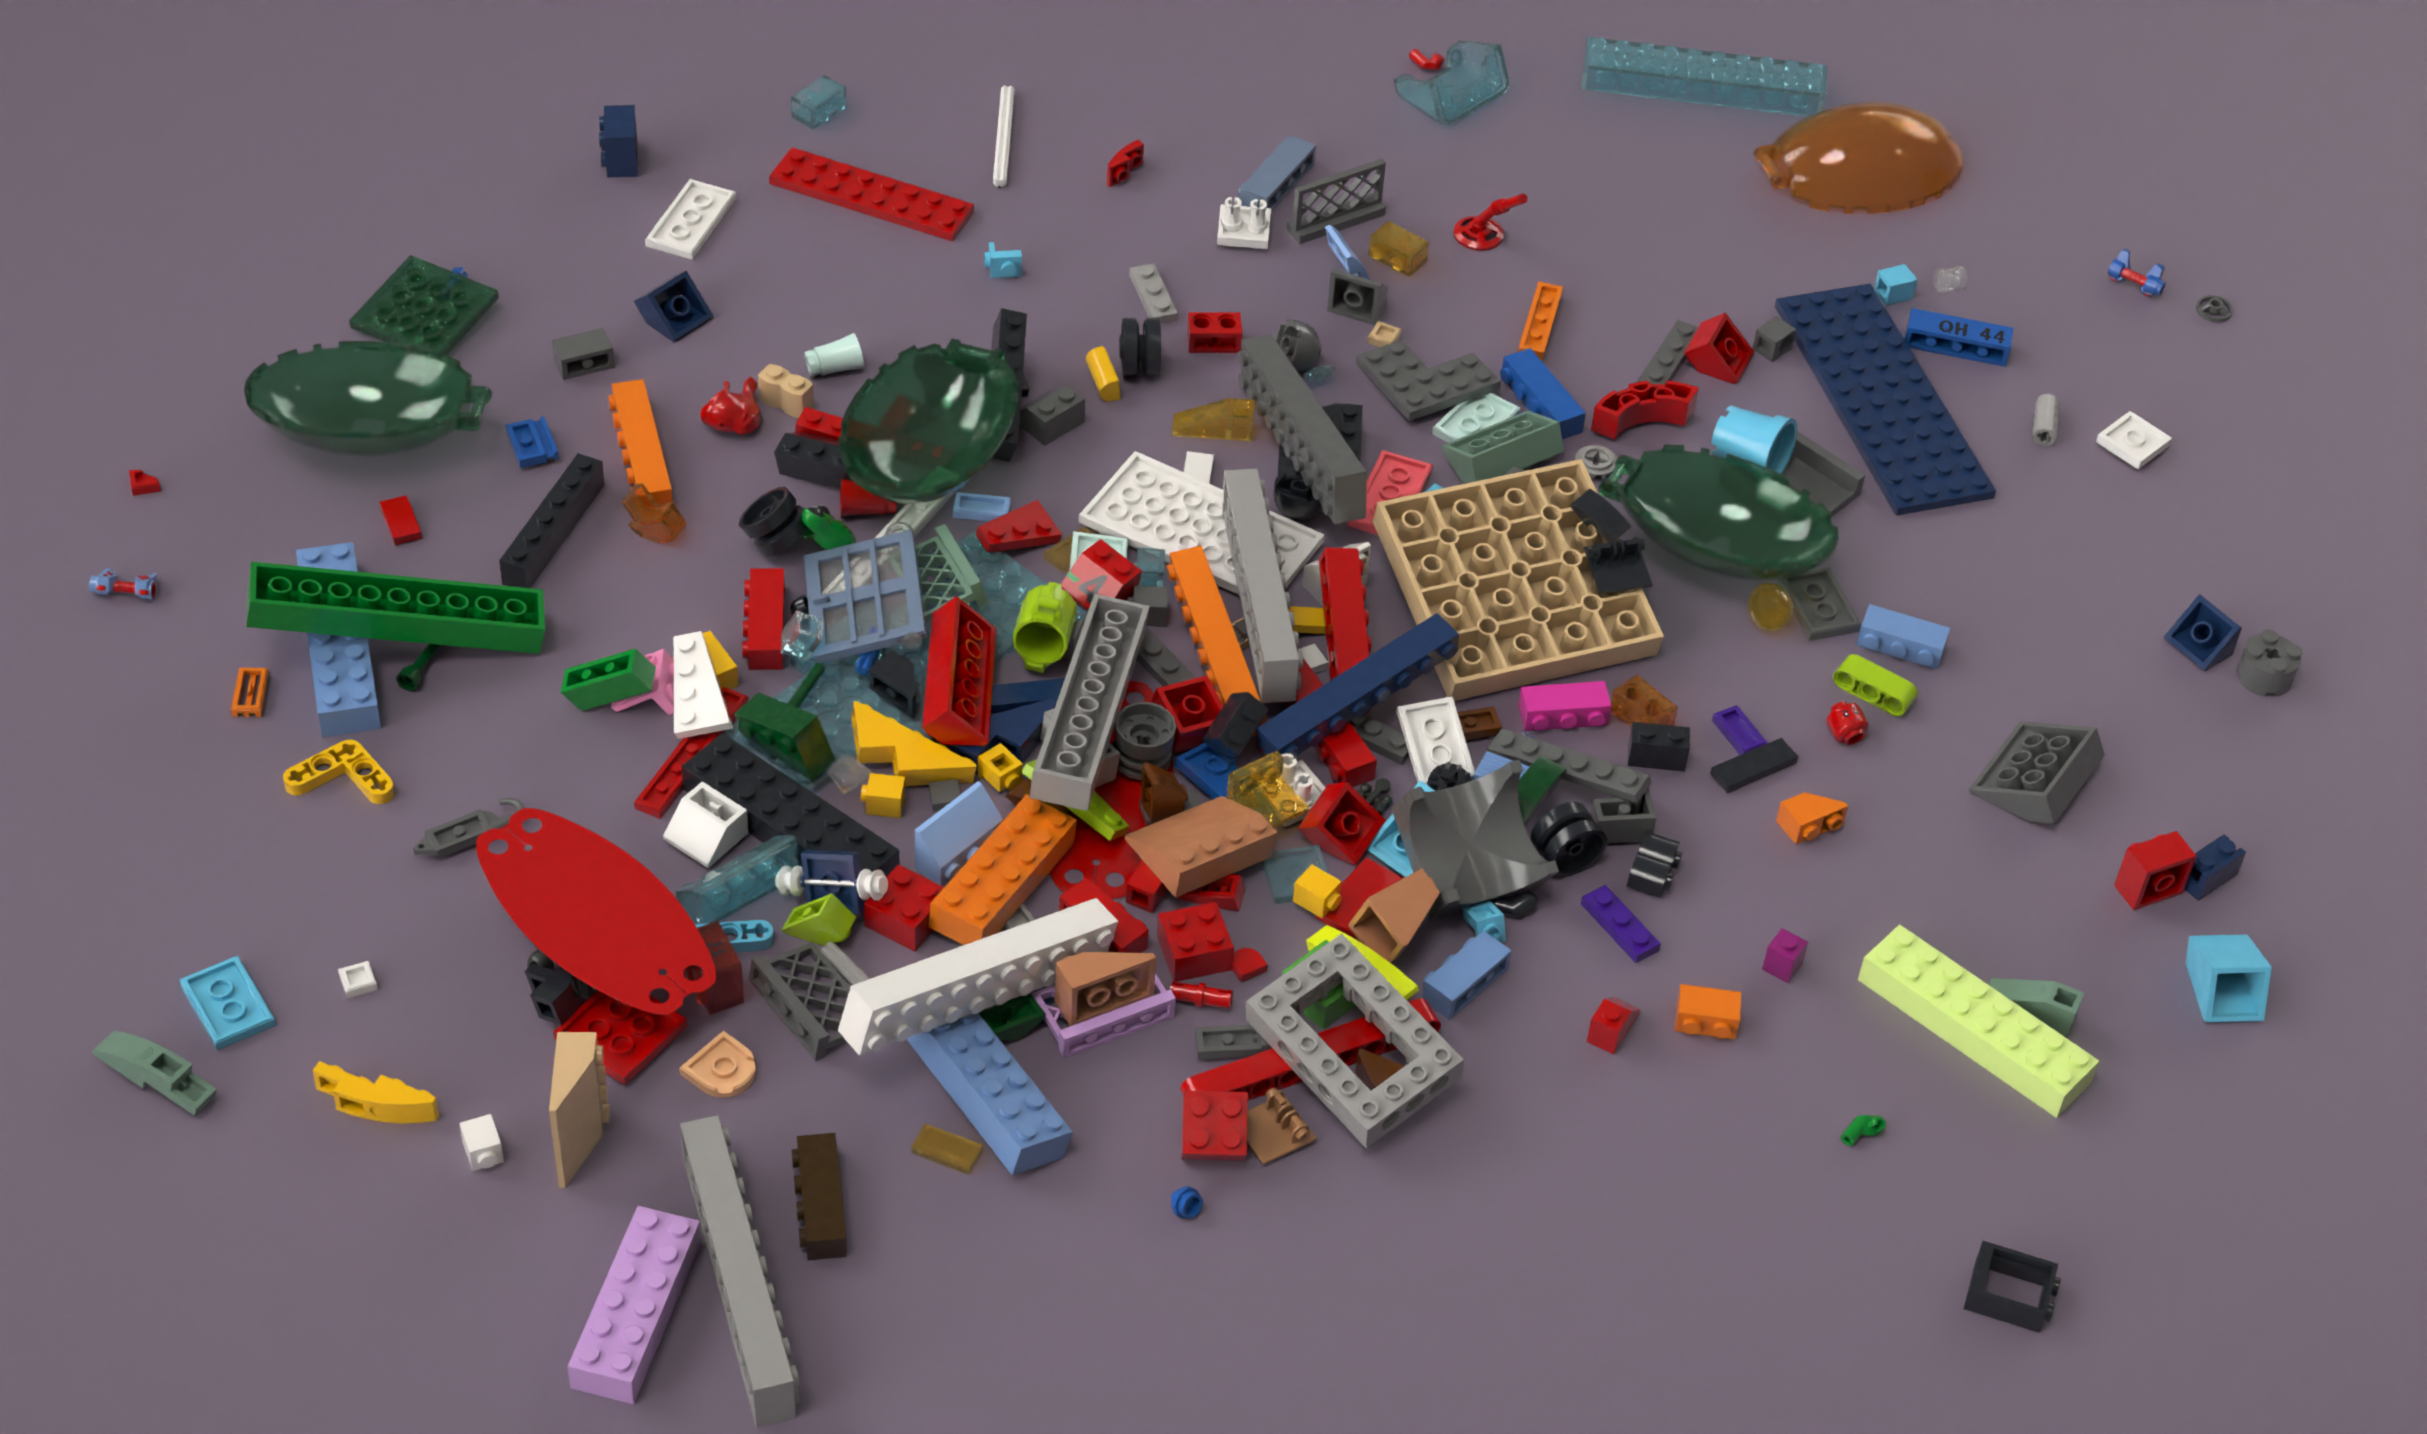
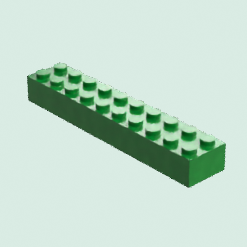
[246,562,545,654]

